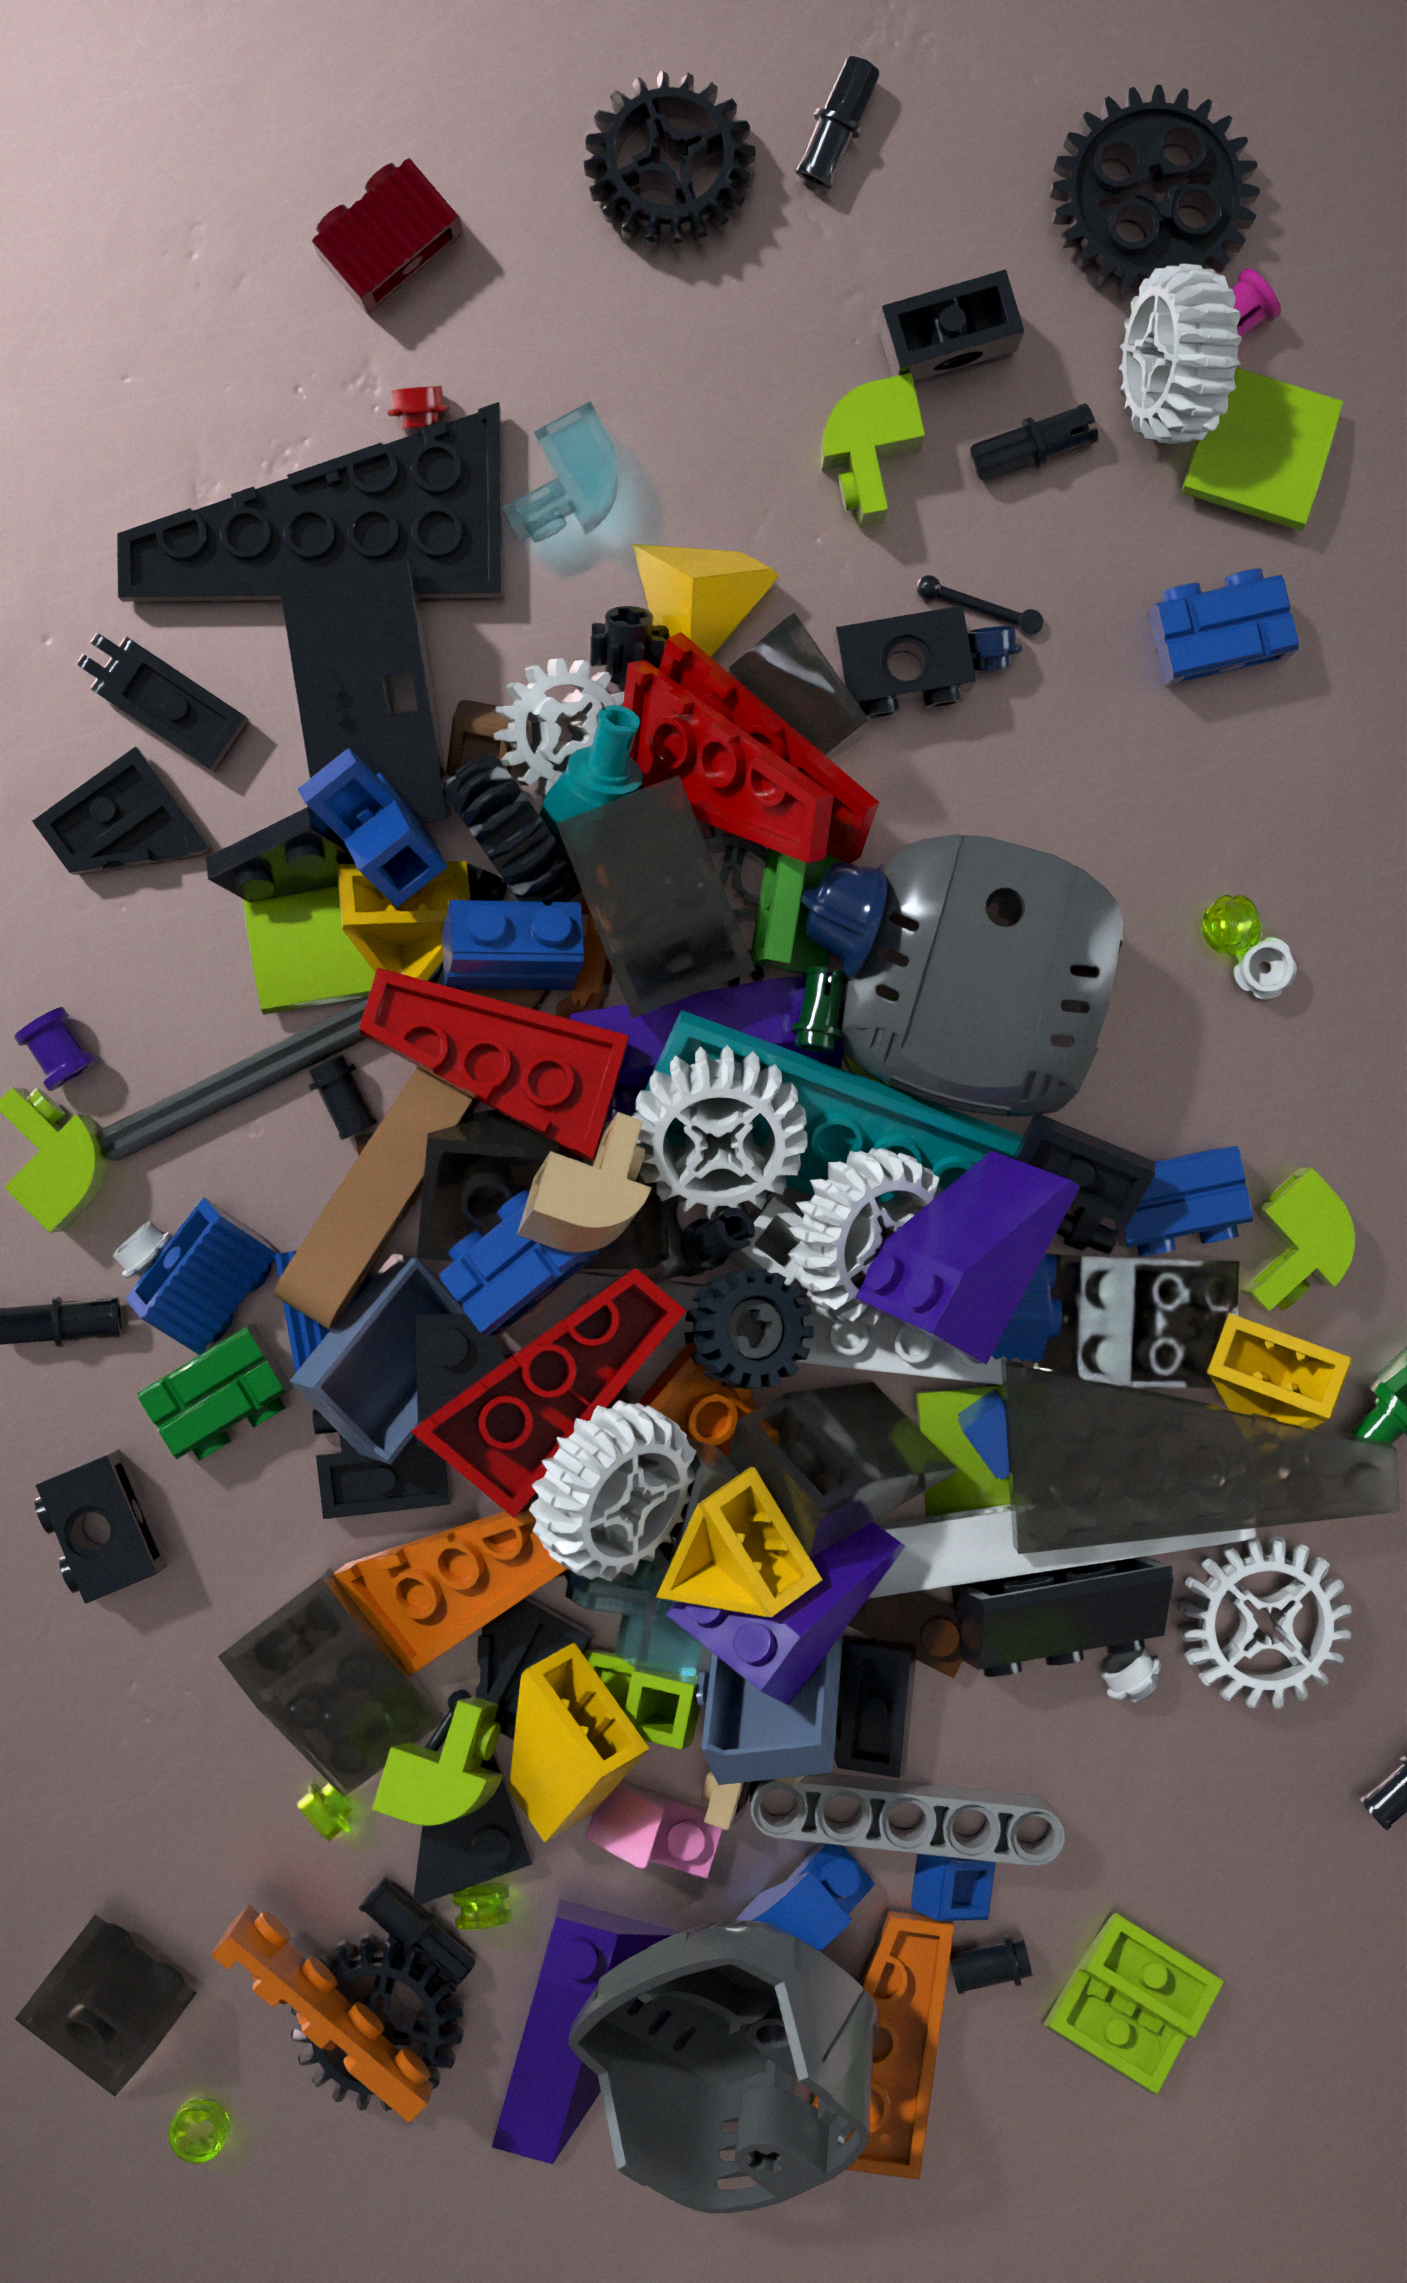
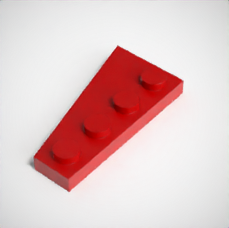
[659,632,879,864]
[623,660,834,864]
[359,968,630,1164]

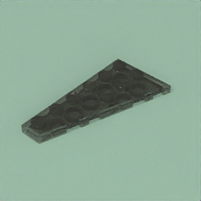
[1001,1358,1400,1554]

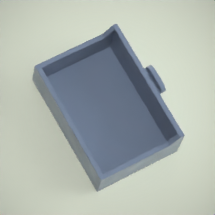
[289,1253,466,1464]
[696,1634,843,1785]

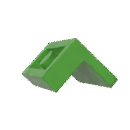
[749,848,842,975]

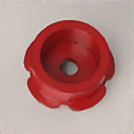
[387,386,450,429]

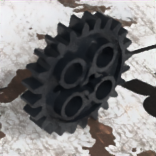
[1049,85,1260,296]

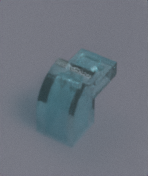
[502,401,618,543]
[565,1559,702,1676]

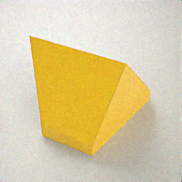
[632,544,780,657]
[337,861,471,981]
[1207,1313,1353,1458]
[656,1467,823,1617]

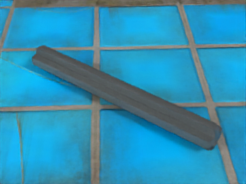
[98,998,368,1161]

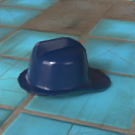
[801,862,887,978]

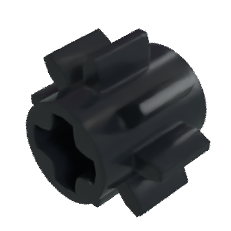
[590,606,667,685]

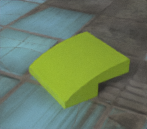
[1181,367,1343,531]
[243,886,376,1015]
[915,1380,1053,1517]
[1043,1913,1224,2094]

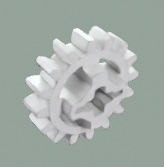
[493,658,625,796]

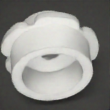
[1233,937,1297,999]
[113,1221,171,1278]
[1100,1649,1162,1702]

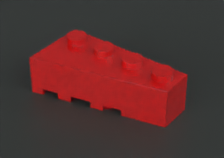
[409,1268,686,1518]

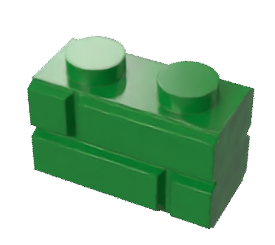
[137,1324,293,1461]

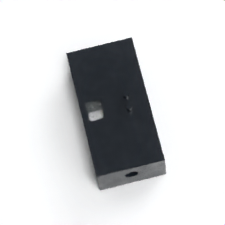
[278,559,452,823]

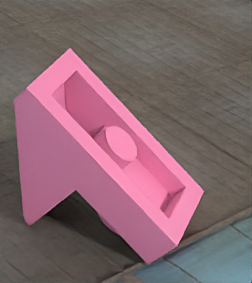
[586,1781,722,1879]

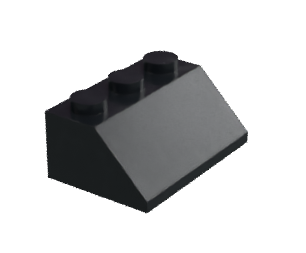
[951,1556,1174,1677]

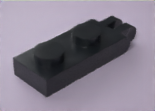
[76,632,249,772]

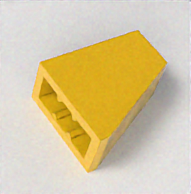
[508,1642,650,1842]

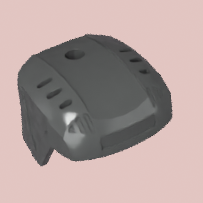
[841,834,1123,1116]
[568,1920,879,2214]

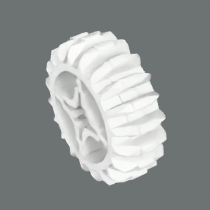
[1118,264,1243,444]
[632,1045,808,1220]
[788,1148,944,1326]
[529,1400,696,1582]
[1177,1535,1352,1709]

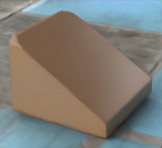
[446,700,512,776]

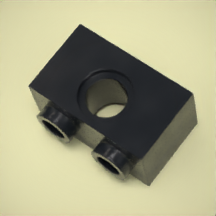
[877,269,1024,381]
[833,605,976,719]
[34,1449,167,1604]

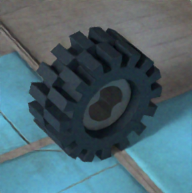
[684,1269,814,1389]

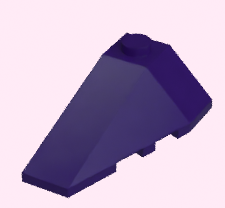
[568,972,843,1092]
[491,1899,680,2164]

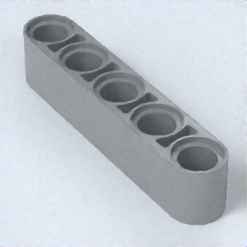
[750,1773,1065,1866]

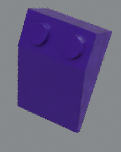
[855,1151,1080,1365]
[666,1471,906,1706]

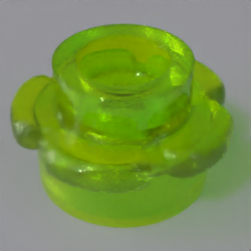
[1202,894,1262,957]
[297,1782,355,1842]

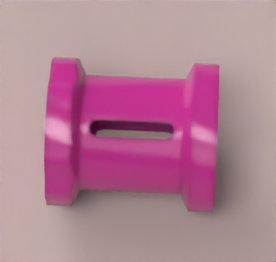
[1231,268,1281,337]

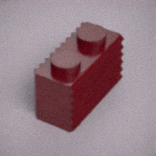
[312,158,463,313]

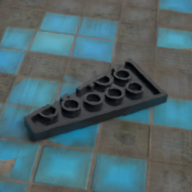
[117,402,503,602]

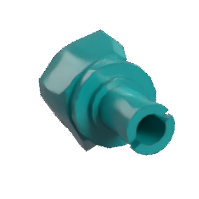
[539,705,652,862]

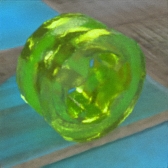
[452,1883,512,1930]
[168,2097,230,2164]

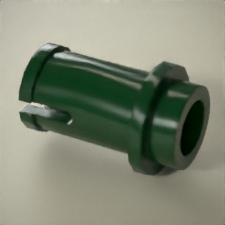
[791,966,848,1053]

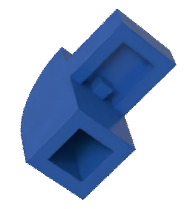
[298,748,448,907]
[735,1843,875,1951]

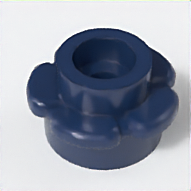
[967,626,1023,671]

